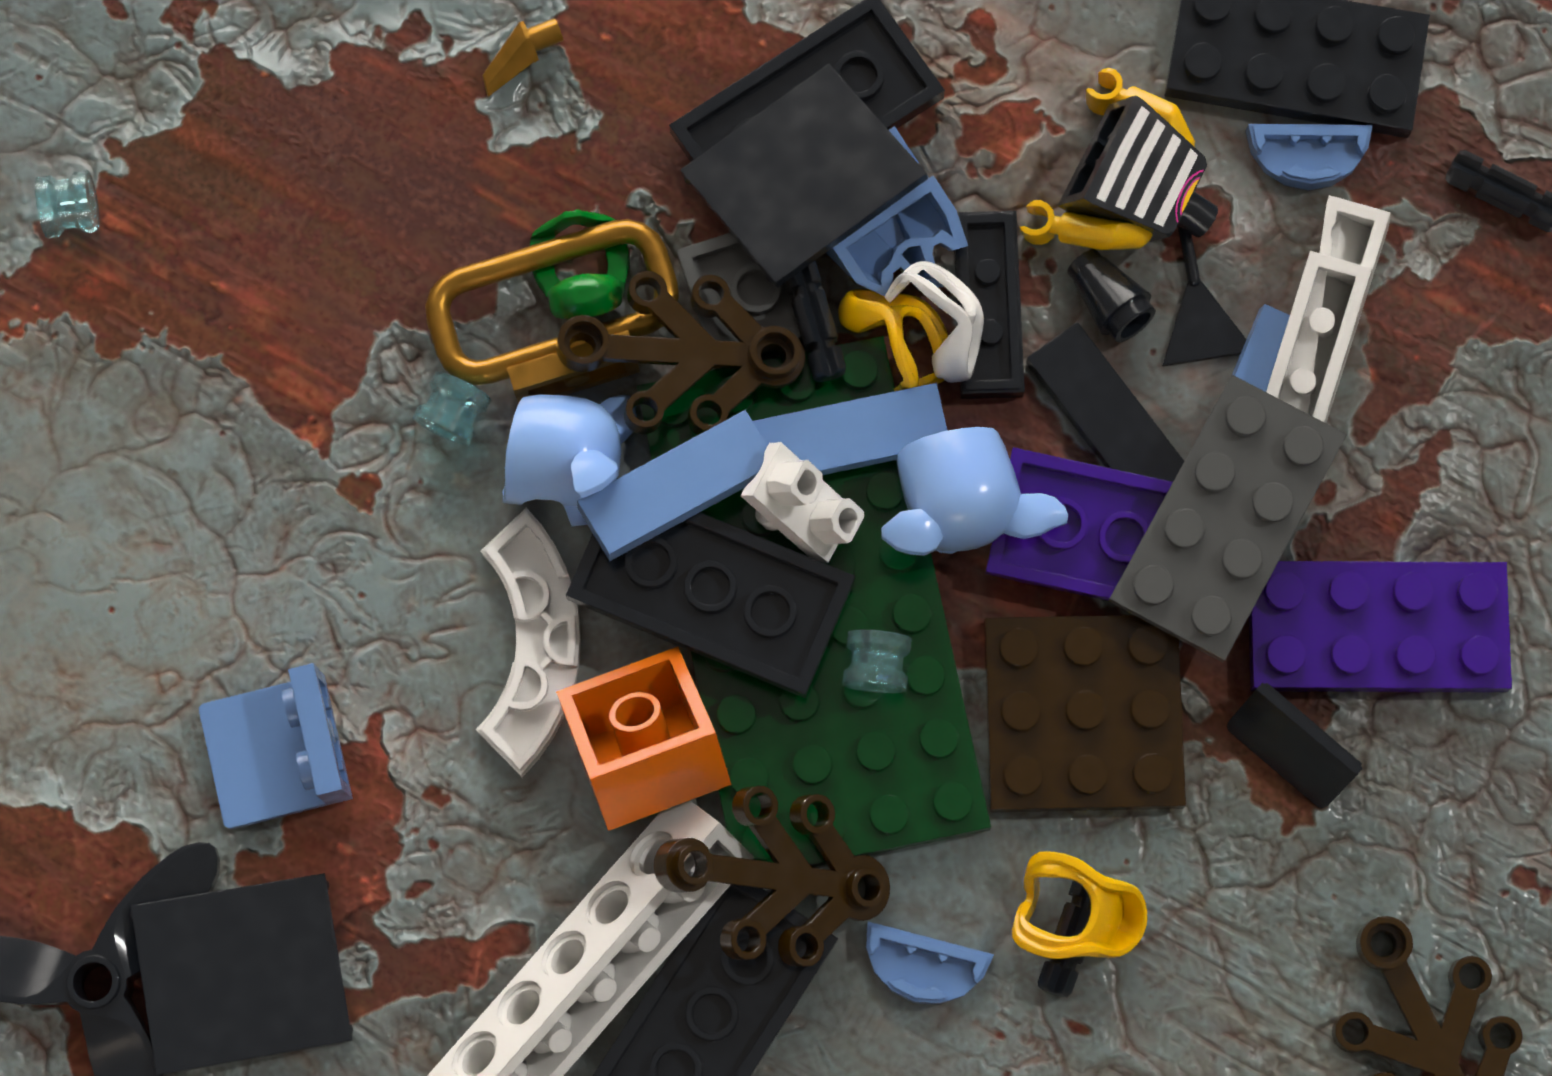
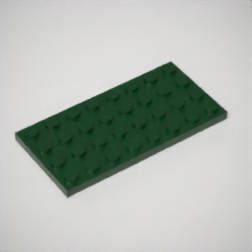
[637,336,991,867]

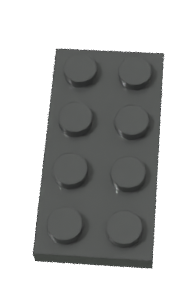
[1109,375,1347,663]

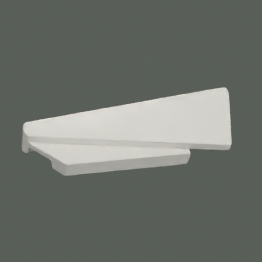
[1266,195,1391,423]

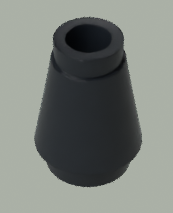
[1067,249,1156,343]

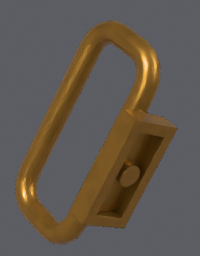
[425,219,679,404]

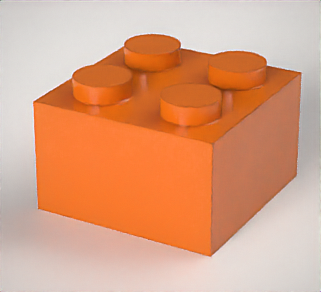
[556,646,732,831]

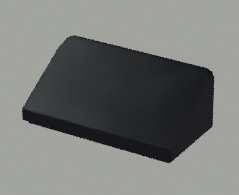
[1226,682,1363,809]

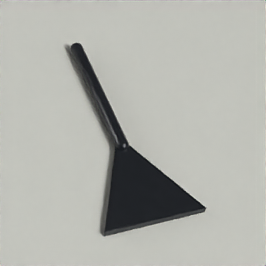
[1162,225,1247,366]

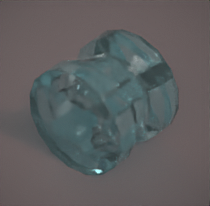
[35,170,99,238]
[413,371,491,446]
[843,630,912,693]

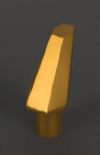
[482,18,564,97]

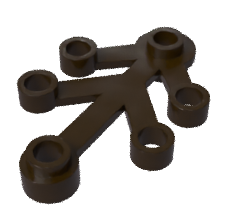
[556,271,805,435]
[653,786,890,966]
[1332,916,1522,1076]

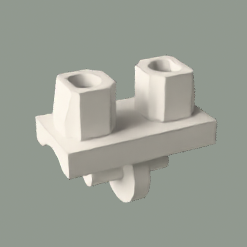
[741,442,864,563]

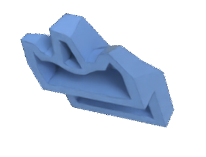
[826,126,968,296]

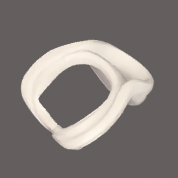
[885,261,984,383]

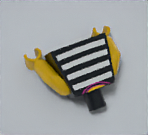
[1020,68,1218,250]

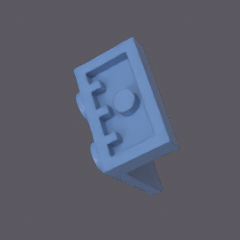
[199,663,353,829]

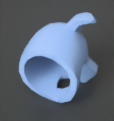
[502,395,637,526]
[881,427,1068,556]

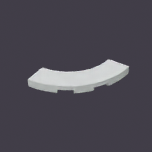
[476,507,581,777]

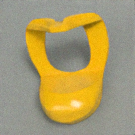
[838,289,948,391]
[1012,851,1147,959]

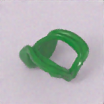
[530,209,630,319]

